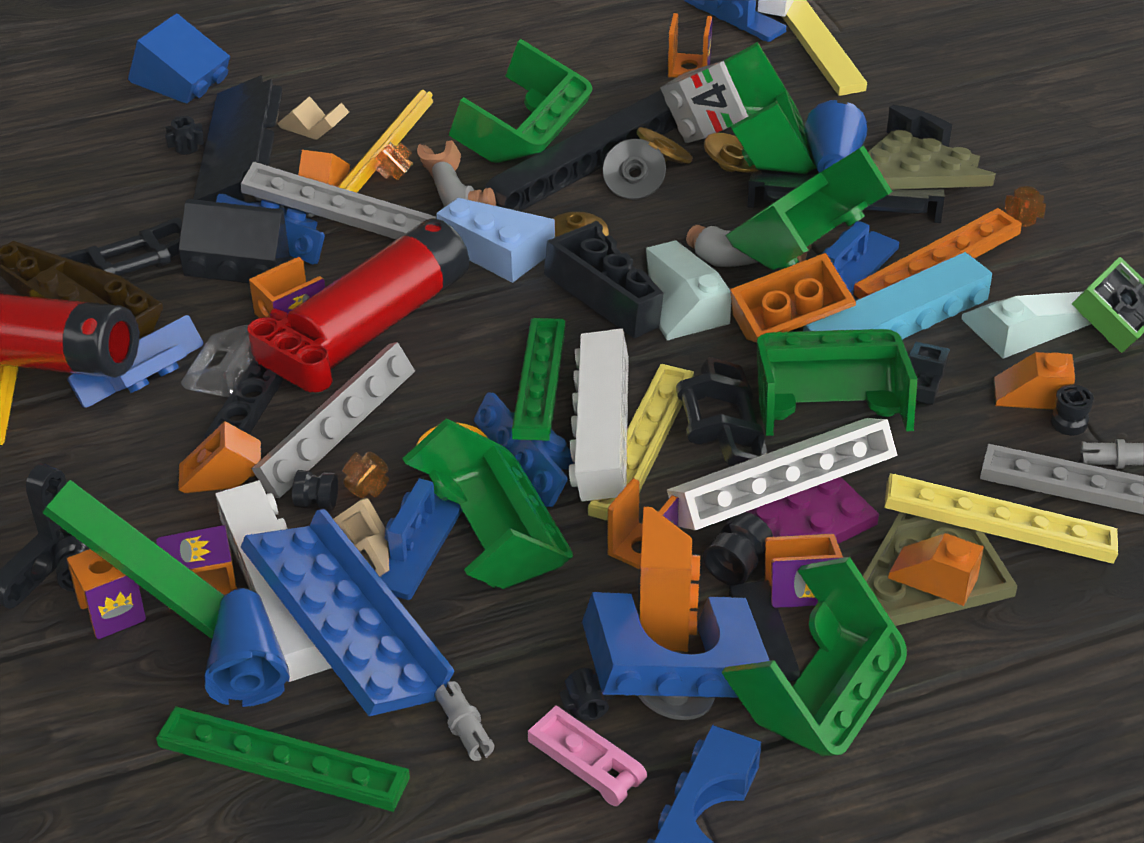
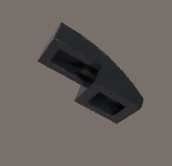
[886,105,952,147]
[909,342,950,405]

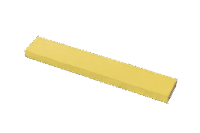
[782,0,867,96]
[588,364,694,521]
[884,473,1118,564]

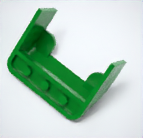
[448,39,592,163]
[724,42,817,174]
[725,145,893,271]
[757,329,918,436]
[402,418,573,589]
[721,557,907,756]

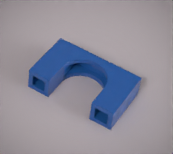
[582,592,770,698]

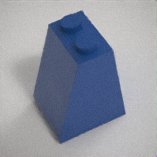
[128,13,230,104]

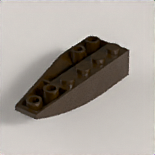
[0,241,163,339]

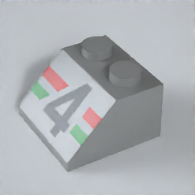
[660,61,748,143]

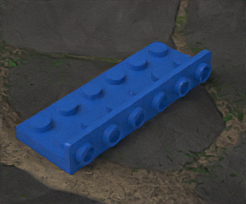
[240,509,454,716]

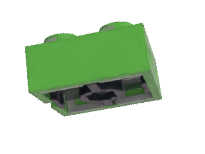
[1071,257,1144,353]

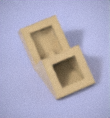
[277,96,349,140]
[333,498,390,576]

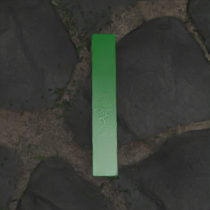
[512,318,565,441]
[43,480,225,639]
[156,706,410,812]

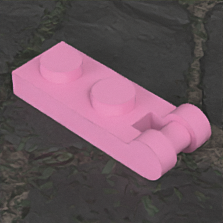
[528,705,647,806]

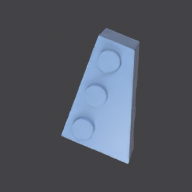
[436,198,555,283]

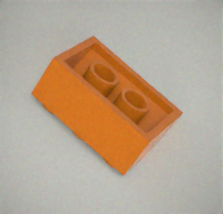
[730,253,856,342]
[640,507,700,652]

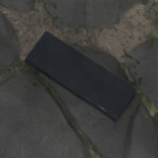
[729,580,800,681]

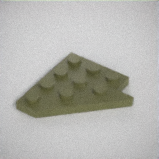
[868,130,996,190]
[863,512,1017,626]

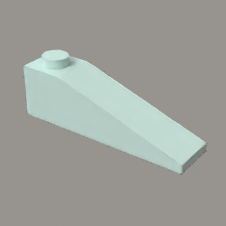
[646,240,731,340]
[961,292,1091,359]

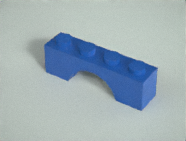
[647,725,761,843]

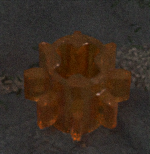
[374,141,413,180]
[1004,186,1047,227]
[342,452,390,498]

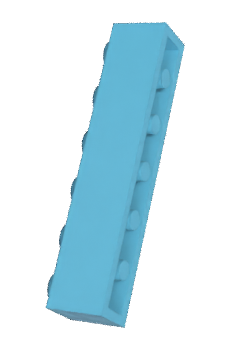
[803,252,992,340]

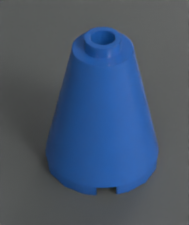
[804,100,867,173]
[204,588,290,707]

